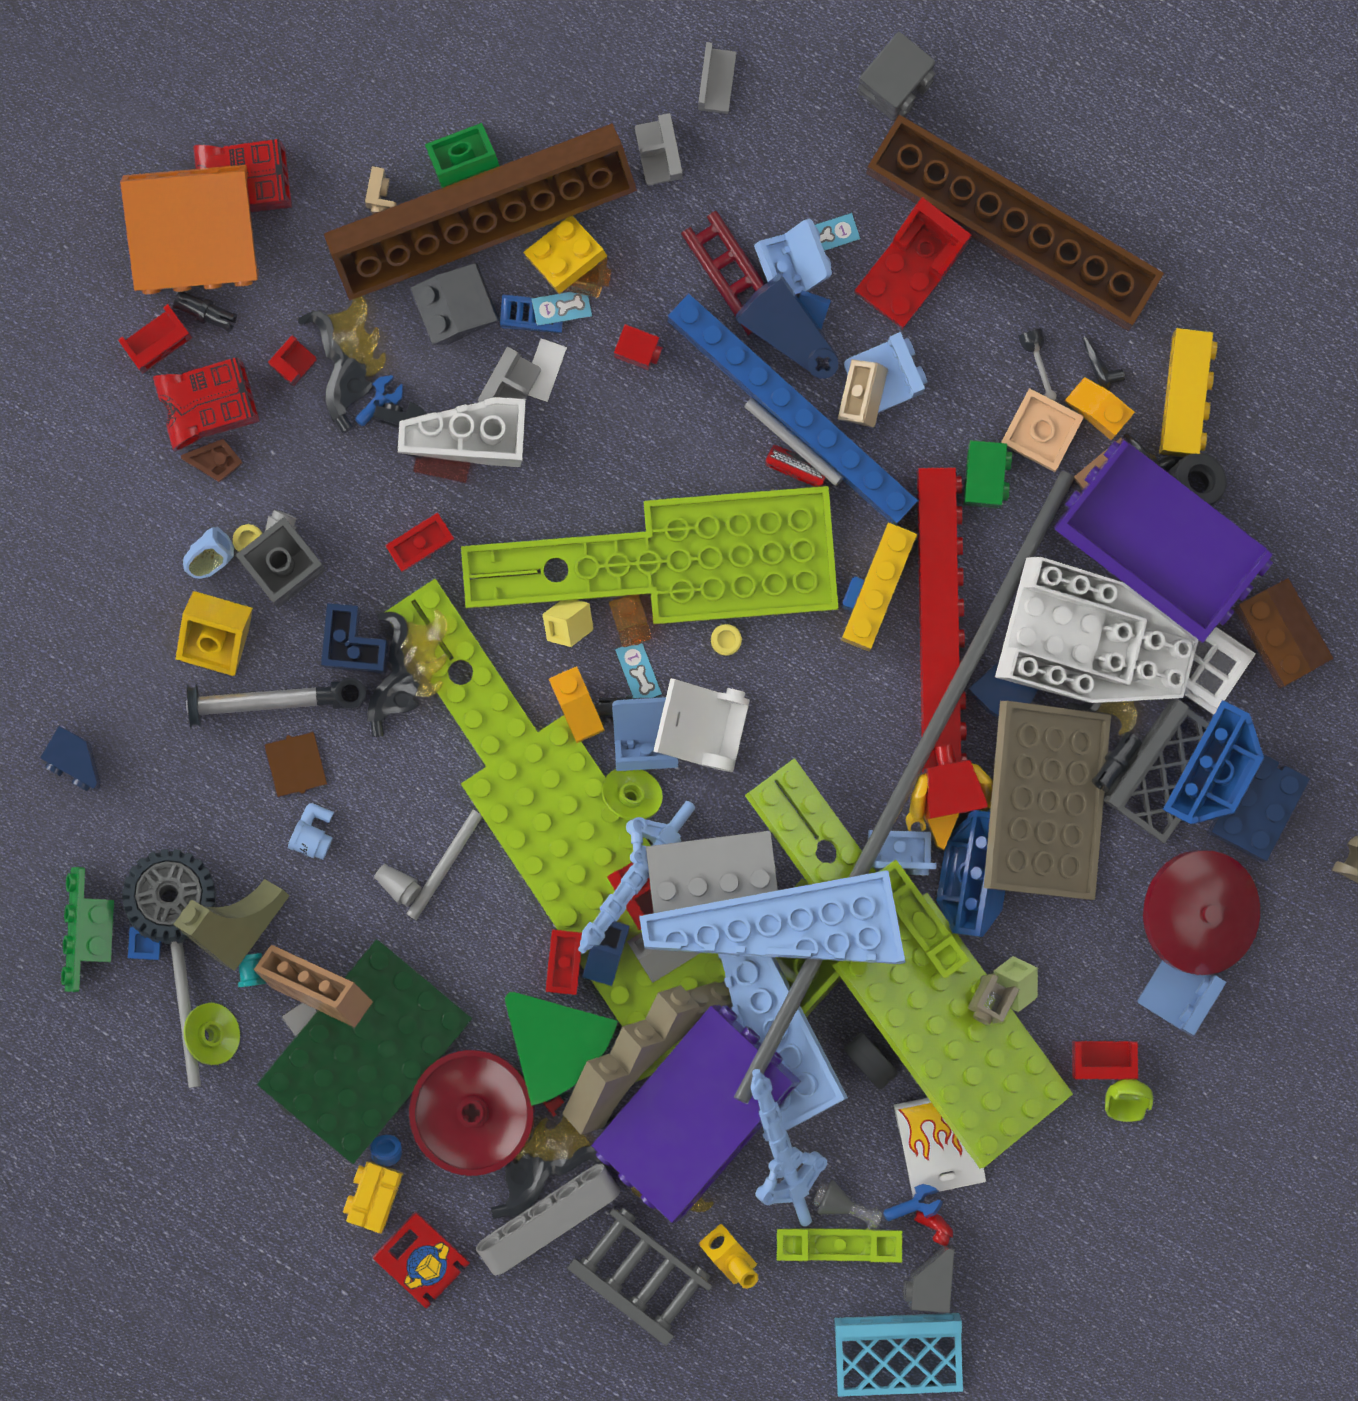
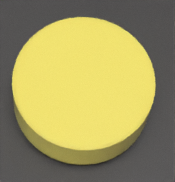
[233,524,263,552]
[711,624,742,656]

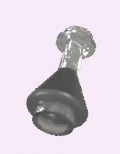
[812,1180,883,1230]

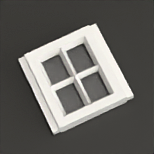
[1184,627,1256,715]

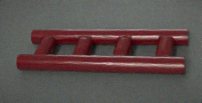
[681,210,765,336]

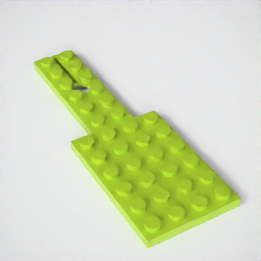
[461,486,838,625]

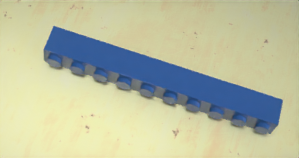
[668,293,918,526]

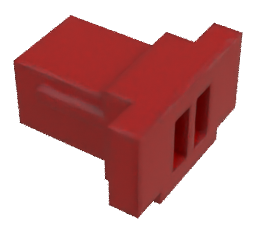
[542,1095,564,1117]

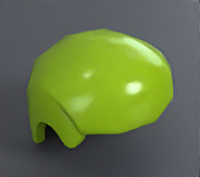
[1105,1079,1153,1122]

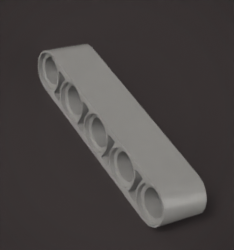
[476,1164,620,1275]

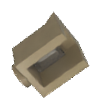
[968,974,1020,1025]

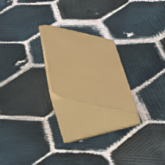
[838,359,888,427]

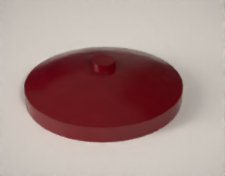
[1143,850,1260,975]
[409,1050,535,1176]

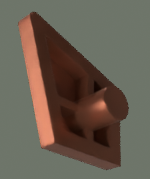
[180,439,243,483]

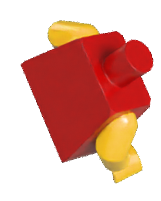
[905,744,993,831]

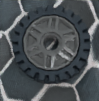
[122,849,216,944]

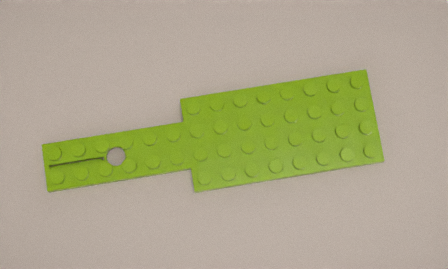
[745,758,1073,1169]

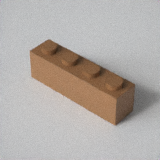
[254,945,373,1027]

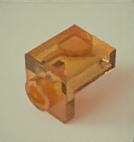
[564,257,611,298]
[609,595,652,647]

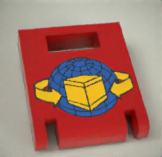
[372,1211,470,1309]

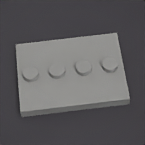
[646,831,778,913]

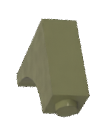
[173,879,290,971]

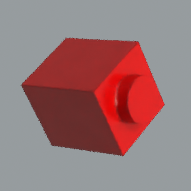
[614,324,663,370]

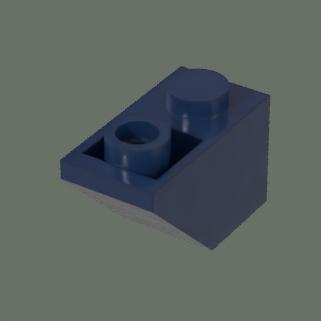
[40,726,101,792]
[582,922,630,986]

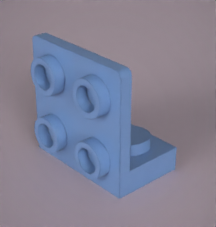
[1137,960,1226,1036]

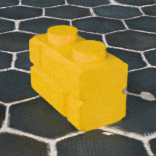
[343,1161,404,1234]

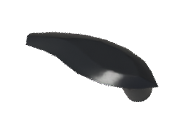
[1082,336,1125,390]
[1124,433,1176,471]

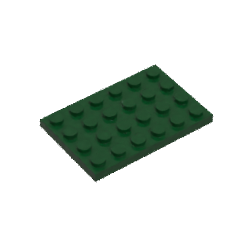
[256,939,472,1164]

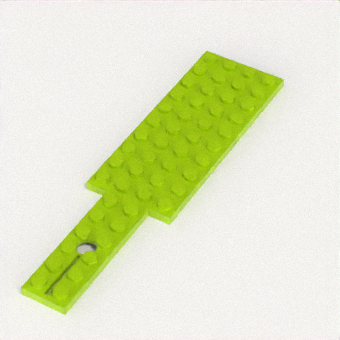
[385,579,725,1027]

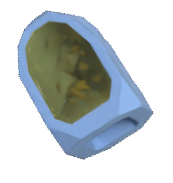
[183,527,234,579]

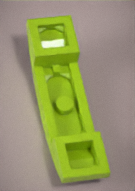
[879,859,970,979]
[777,1228,902,1263]

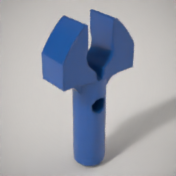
[355,375,403,426]
[883,1184,943,1221]

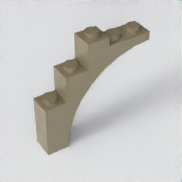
[563,982,733,1135]

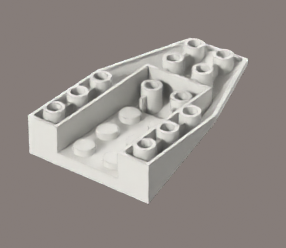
[995,557,1198,703]

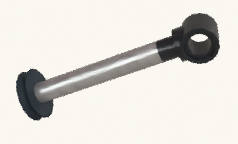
[186,678,367,729]

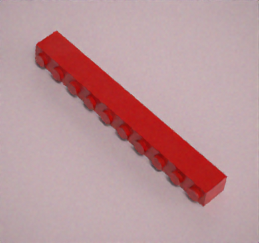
[917,468,967,774]

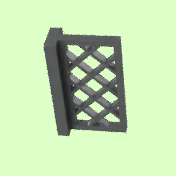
[1104,699,1209,844]

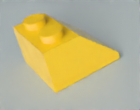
[176,591,253,676]

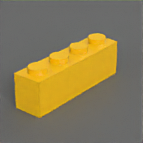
[1159,328,1217,457]
[841,522,917,652]

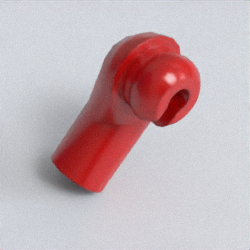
[914,1211,953,1246]

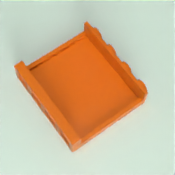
[120,165,259,294]

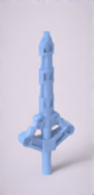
[578,801,695,953]
[751,1069,827,1226]

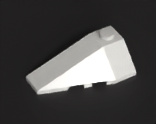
[398,397,526,467]

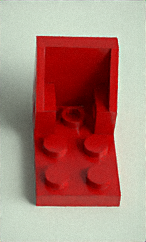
[854,197,971,330]

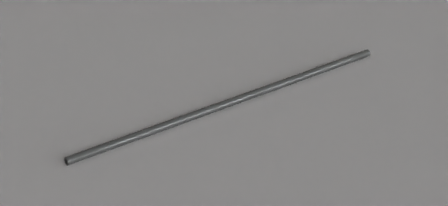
[734,471,1075,1104]

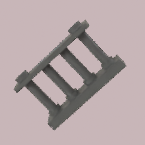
[567,1207,712,1346]

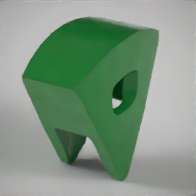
[505,992,618,1106]

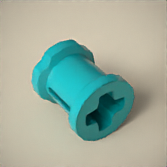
[238,953,266,988]

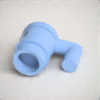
[288,803,334,860]

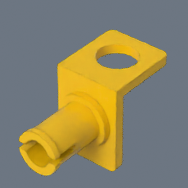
[699,1224,758,1289]

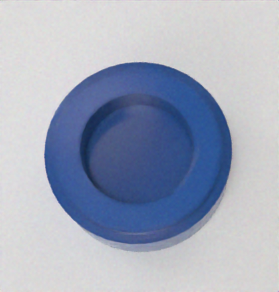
[370,1135,402,1166]

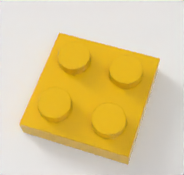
[523,216,607,294]

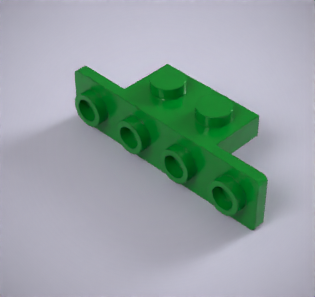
[61,867,114,992]

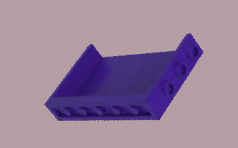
[1054,438,1273,643]
[591,1005,801,1223]

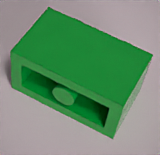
[963,440,1012,508]

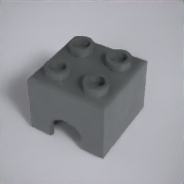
[857,32,936,121]

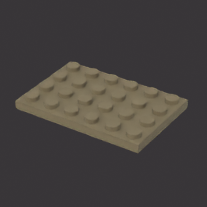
[984,701,1111,900]

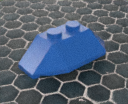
[1163,700,1264,825]
[936,810,1005,937]

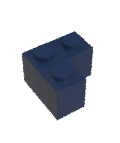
[321,603,389,674]

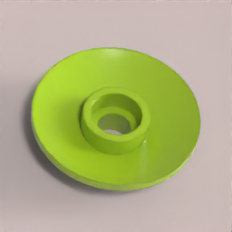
[602,769,663,820]
[183,1003,240,1065]

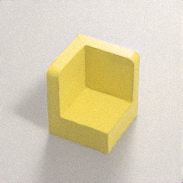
[542,600,594,647]

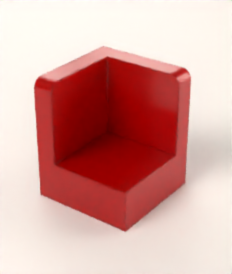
[268,335,317,387]

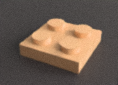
[1001,388,1084,472]

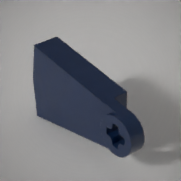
[736,273,838,379]
[966,662,1038,719]

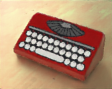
[765,445,826,487]

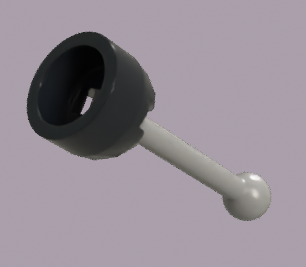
[1018,328,1057,401]

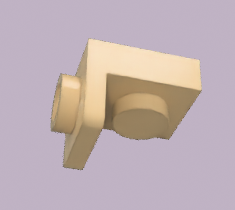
[365,166,397,214]

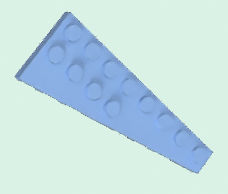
[639,870,905,964]
[718,954,848,1141]

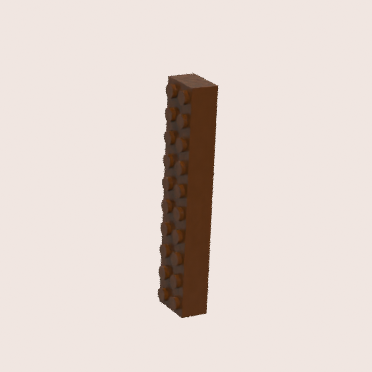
[866,114,1164,332]
[323,123,637,301]

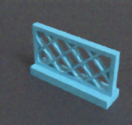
[834,1313,963,1397]

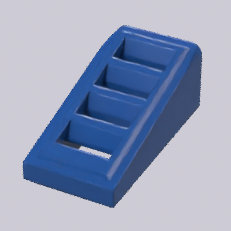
[500,295,563,333]

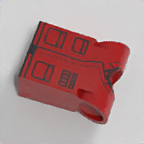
[193,139,292,212]
[153,357,260,451]

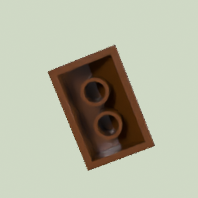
[1234,578,1334,688]

